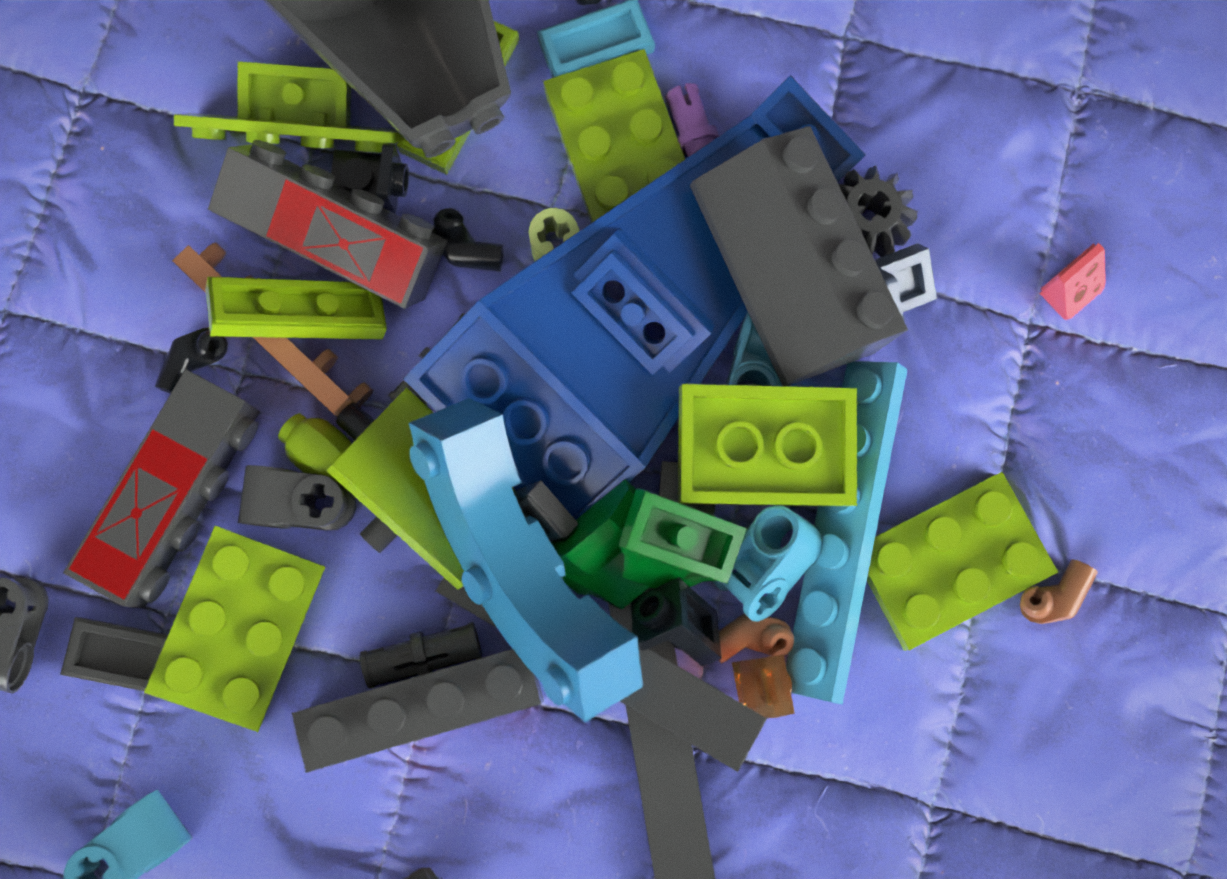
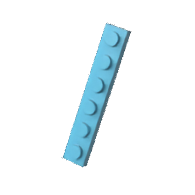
[781,361,908,705]

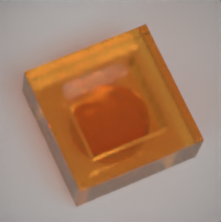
[732,654,795,718]

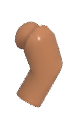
[1020,559,1098,625]
[718,613,794,664]

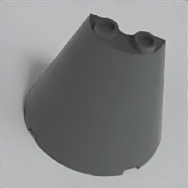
[264,0,511,158]

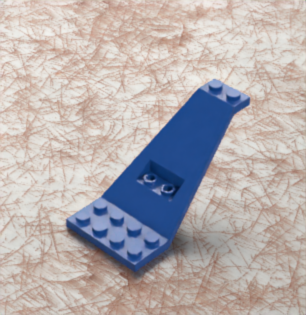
[403,75,866,520]

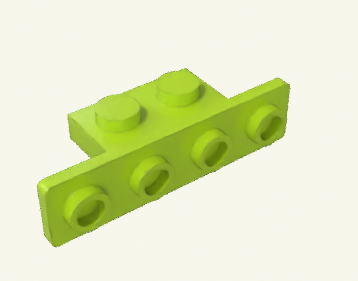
[174,61,402,153]

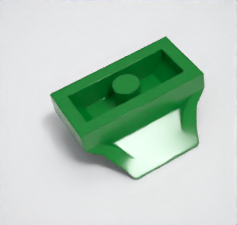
[550,479,649,609]
[619,488,747,589]

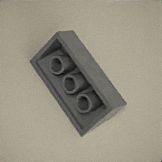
[690,126,908,387]

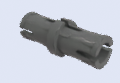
[360,622,482,688]

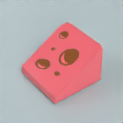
[1039,243,1106,320]

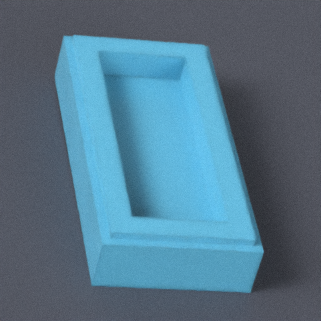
[537,0,655,78]

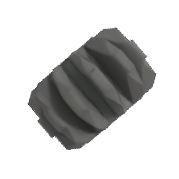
[838,165,918,257]

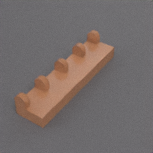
[172,243,373,417]

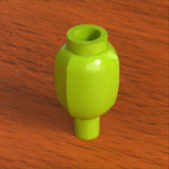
[278,413,352,485]

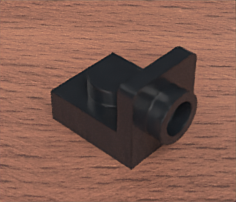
[331,144,409,214]
[631,578,722,667]

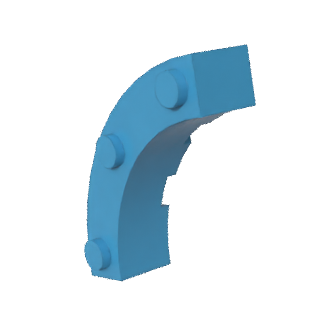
[409,398,643,722]

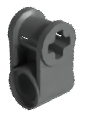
[238,465,356,531]
[0,577,49,694]

